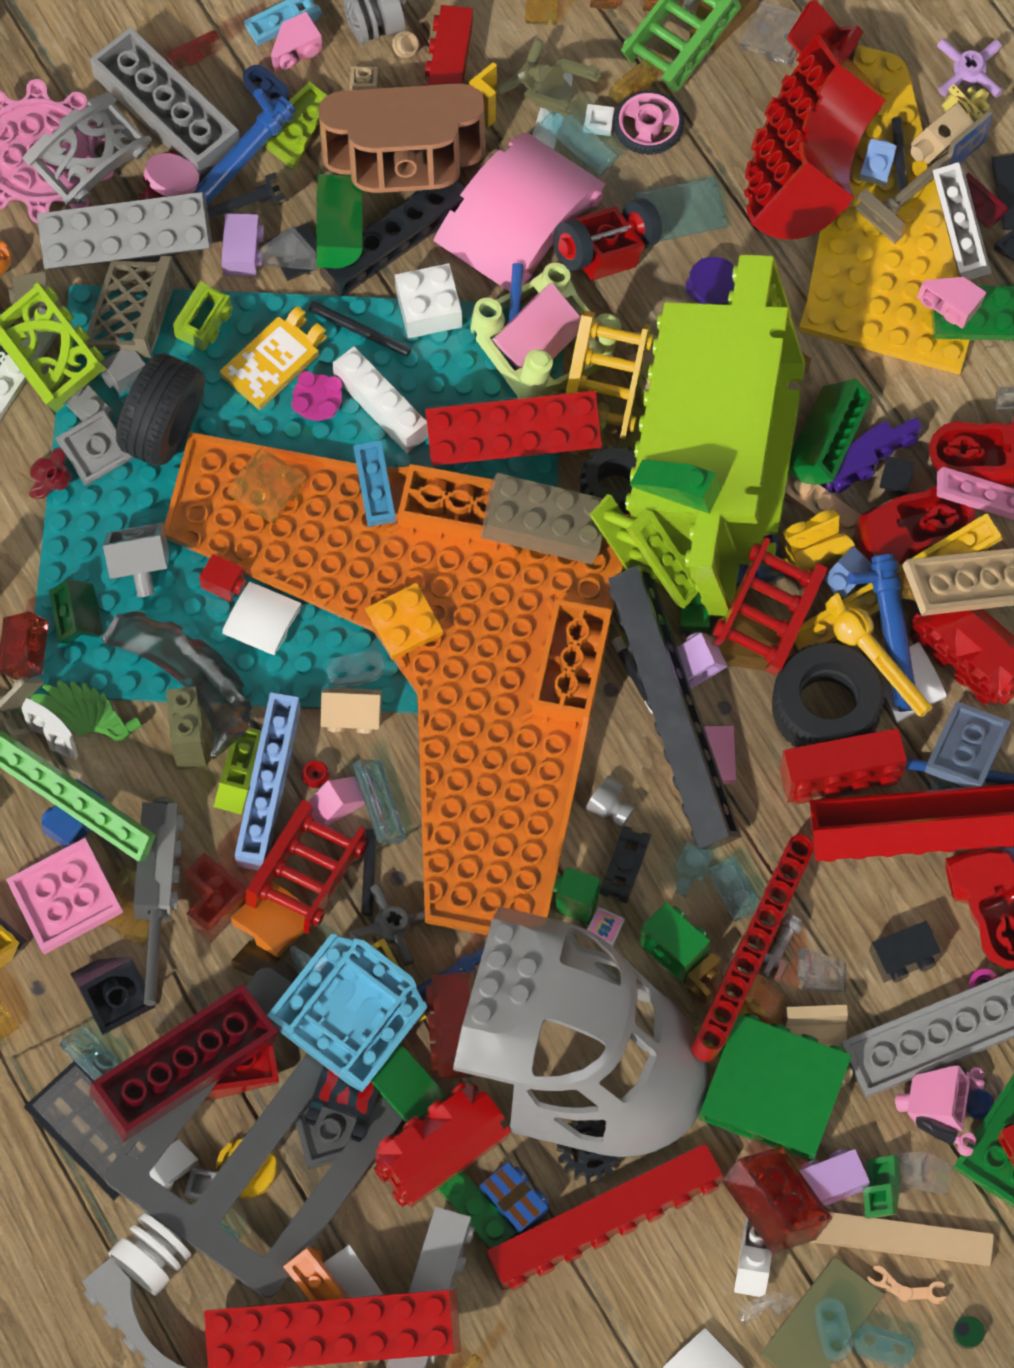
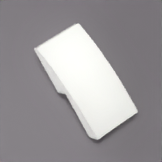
[150,1139,198,1190]

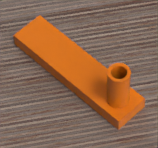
[283,1246,364,1364]

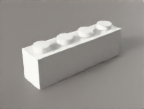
[932,162,991,280]
[333,347,428,454]

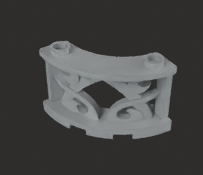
[22,92,152,205]

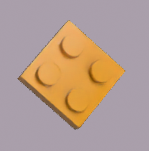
[365,583,444,660]

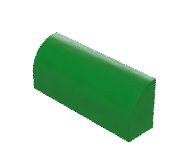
[316,174,363,268]
[788,378,872,485]

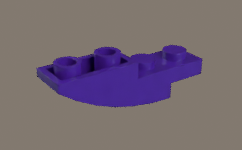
[825,417,922,493]

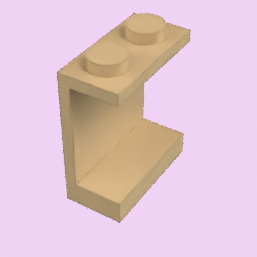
[785,1005,853,1087]

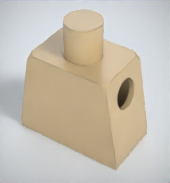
[911,103,974,164]

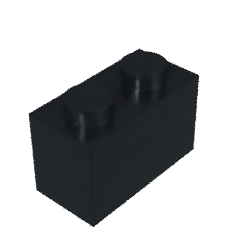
[869,921,941,983]

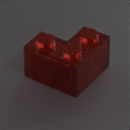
[184,852,247,943]

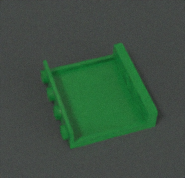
[699,1013,852,1161]

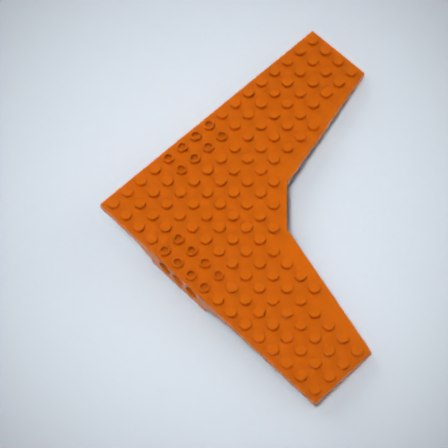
[164,432,631,935]

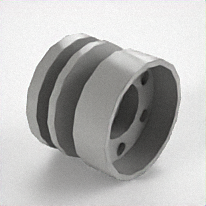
[343,0,405,46]

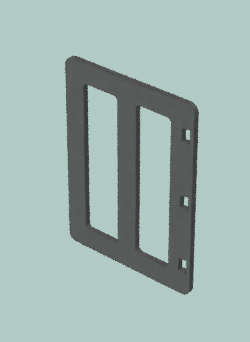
[105,968,403,1298]

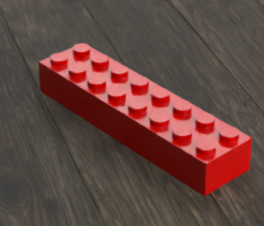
[204,1288,461,1368]

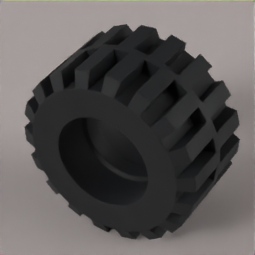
[580,444,637,515]

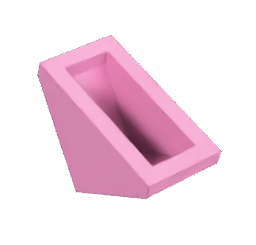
[308,776,370,826]

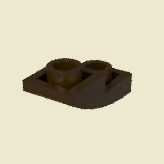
[231,941,299,983]

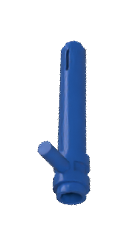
[193,89,296,205]
[847,554,916,712]

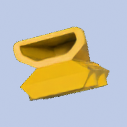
[780,509,855,574]

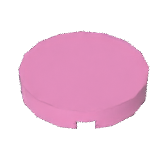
[144,153,199,197]

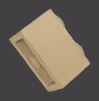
[320,687,382,734]

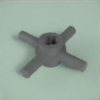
[349,884,425,966]

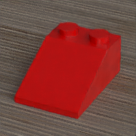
[204,1044,279,1101]

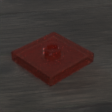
[166,30,220,71]

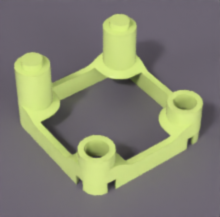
[470,263,622,398]

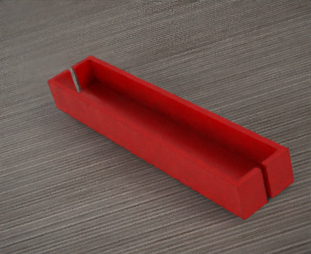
[809,784,1014,862]

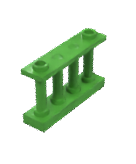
[621,0,742,93]

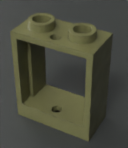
[166,687,206,770]

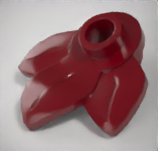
[29,448,71,499]

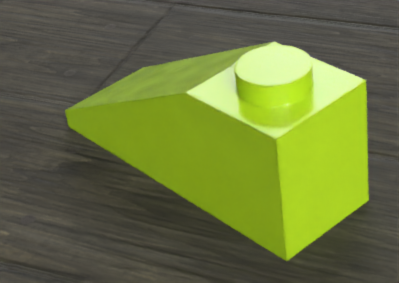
[213,724,262,815]

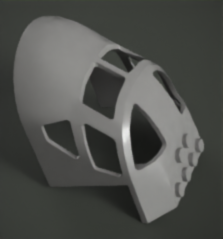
[453,906,710,1157]

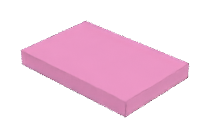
[492,283,581,369]

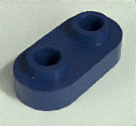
[243,65,289,102]

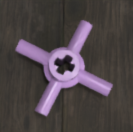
[937,39,1003,98]

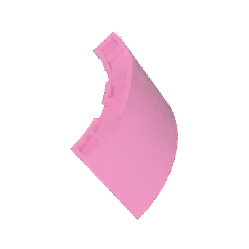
[433,132,606,292]

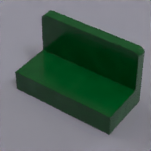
[49,579,103,644]

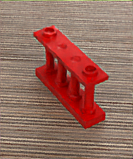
[712,537,828,675]
[246,799,367,934]

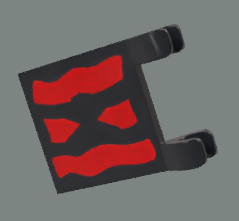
[304,1066,379,1142]

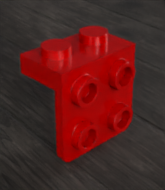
[787,0,864,58]

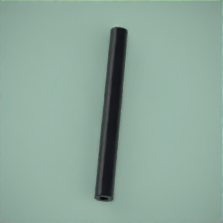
[309,301,411,357]

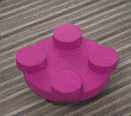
[292,371,342,421]

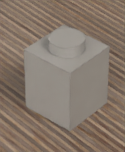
[102,349,145,394]

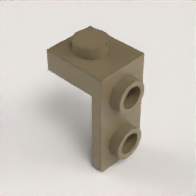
[0,677,43,741]

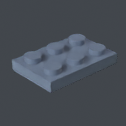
[925,701,1011,788]

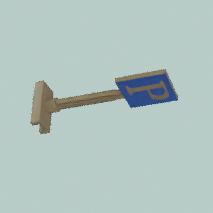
[855,110,993,244]

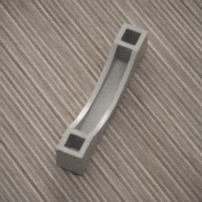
[82,1257,186,1368]

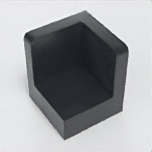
[880,456,915,496]

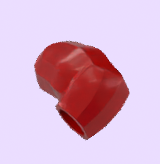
[929,416,1014,487]
[854,486,975,572]
[944,848,1014,970]

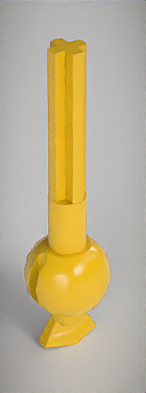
[826,593,933,717]

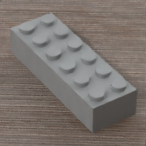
[90,27,240,179]
[37,192,213,270]

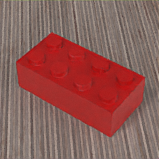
[779,728,907,804]

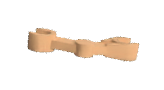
[867,1266,946,1304]

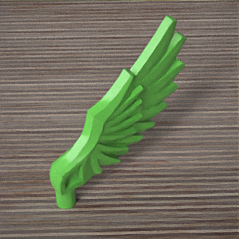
[18,680,143,742]

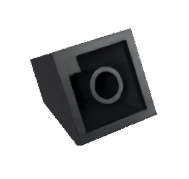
[70,956,156,1035]

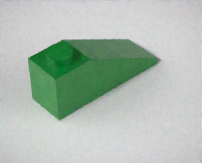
[630,459,722,514]

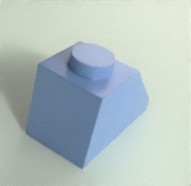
[822,546,872,600]

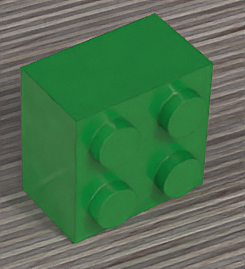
[639,902,710,984]

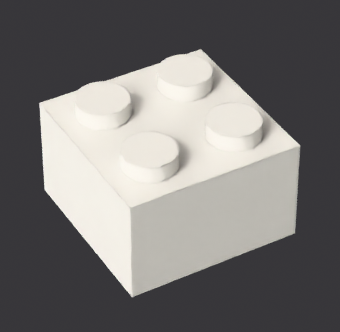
[395,263,462,338]

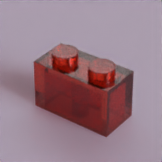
[0,611,49,680]

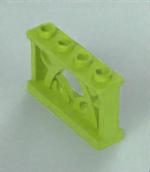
[0,282,107,413]

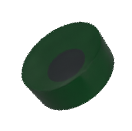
[953,1316,985,1349]

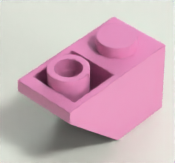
[271,12,323,73]
[917,277,987,329]

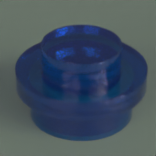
[966,1089,994,1120]

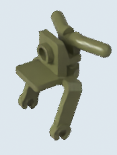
[495,39,601,117]

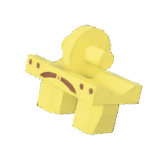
[941,84,990,122]

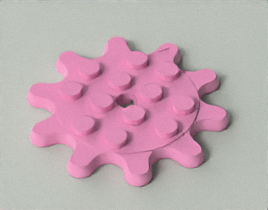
[0,79,113,223]

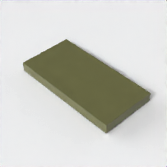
[760,1257,884,1368]

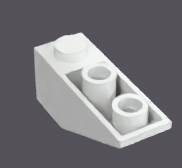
[734,1199,779,1298]

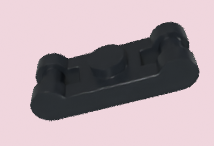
[600,825,652,904]

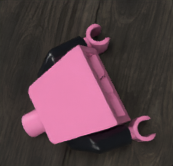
[895,1063,985,1156]

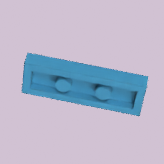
[353,440,396,527]

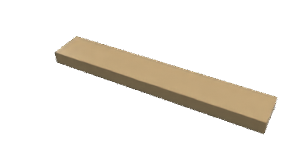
[806,1209,994,1266]

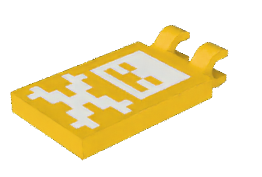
[219,306,327,410]

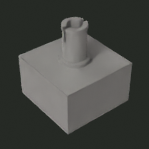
[103,522,170,597]

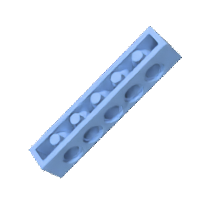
[235,692,301,871]

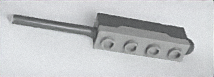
[134,796,184,1006]

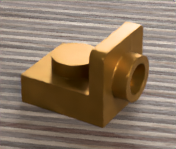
[685,952,722,1004]

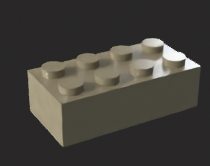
[480,473,604,564]

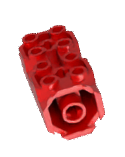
[910,609,1014,706]
[373,1081,511,1208]

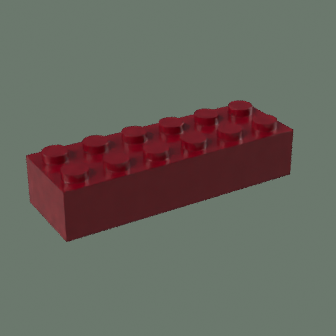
[89,983,278,1142]

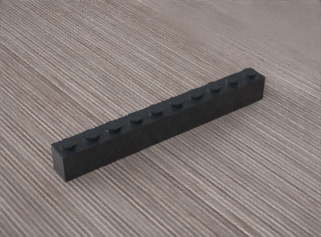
[608,565,742,850]

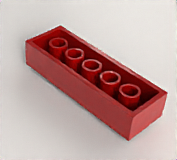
[425,389,602,466]

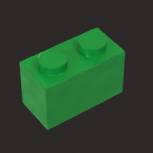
[552,867,601,924]

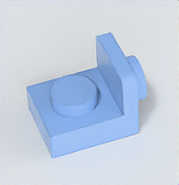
[859,139,897,187]

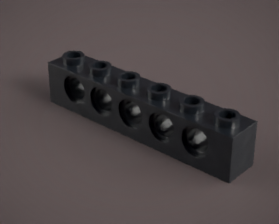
[320,180,465,296]

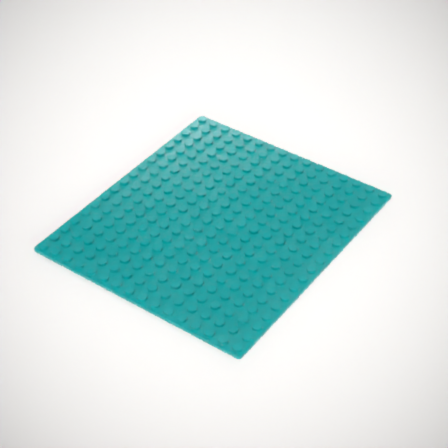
[28,285,564,714]

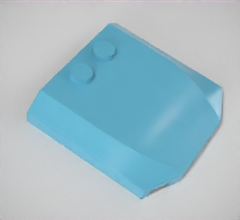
[267,934,427,1092]

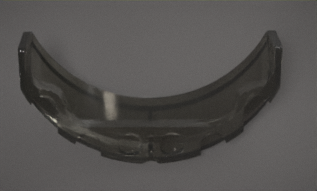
[101,611,252,760]

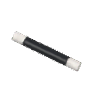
[611,636,653,714]

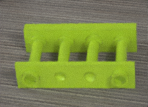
[589,494,698,609]

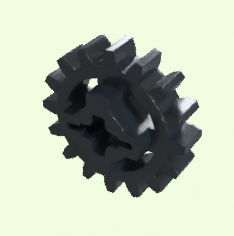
[557,1120,620,1184]

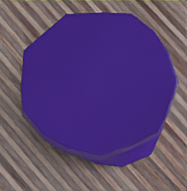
[686,257,735,305]

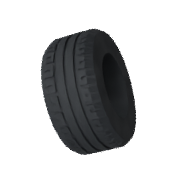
[116,353,205,466]
[772,642,885,747]

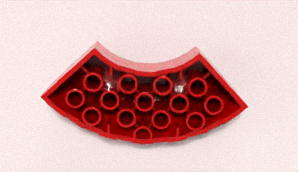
[744,33,886,240]

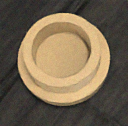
[392,31,419,58]

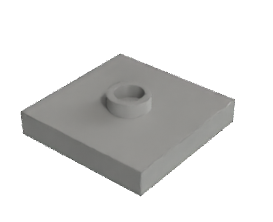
[56,409,134,487]

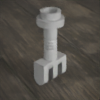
[758,914,802,982]

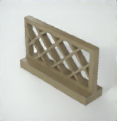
[87,256,178,358]

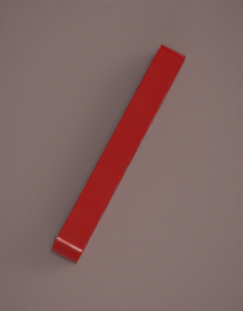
[692,834,814,1062]

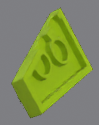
[263,81,328,171]

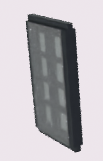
[24,1058,146,1201]

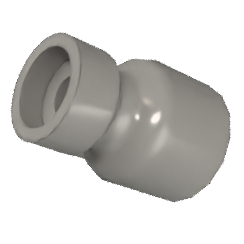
[586,776,635,827]

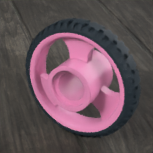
[614,90,684,155]

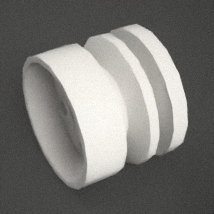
[108,1213,191,1296]

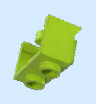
[173,280,233,351]

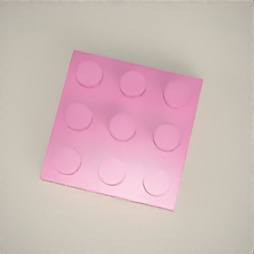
[6,838,124,955]

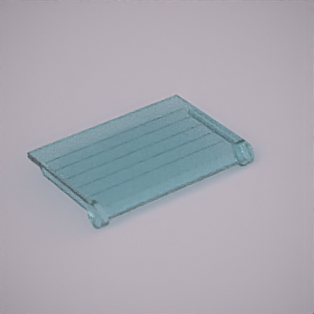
[634,177,727,241]

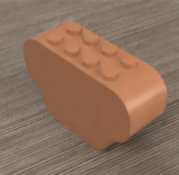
[319,84,486,193]

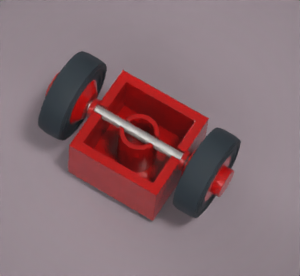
[553,198,662,281]

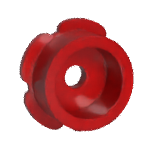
[301,760,330,789]

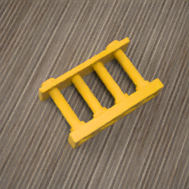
[566,311,654,439]

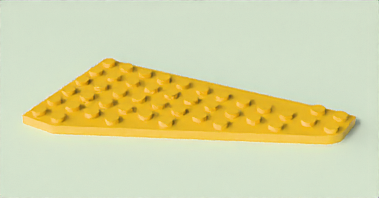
[799,45,970,375]

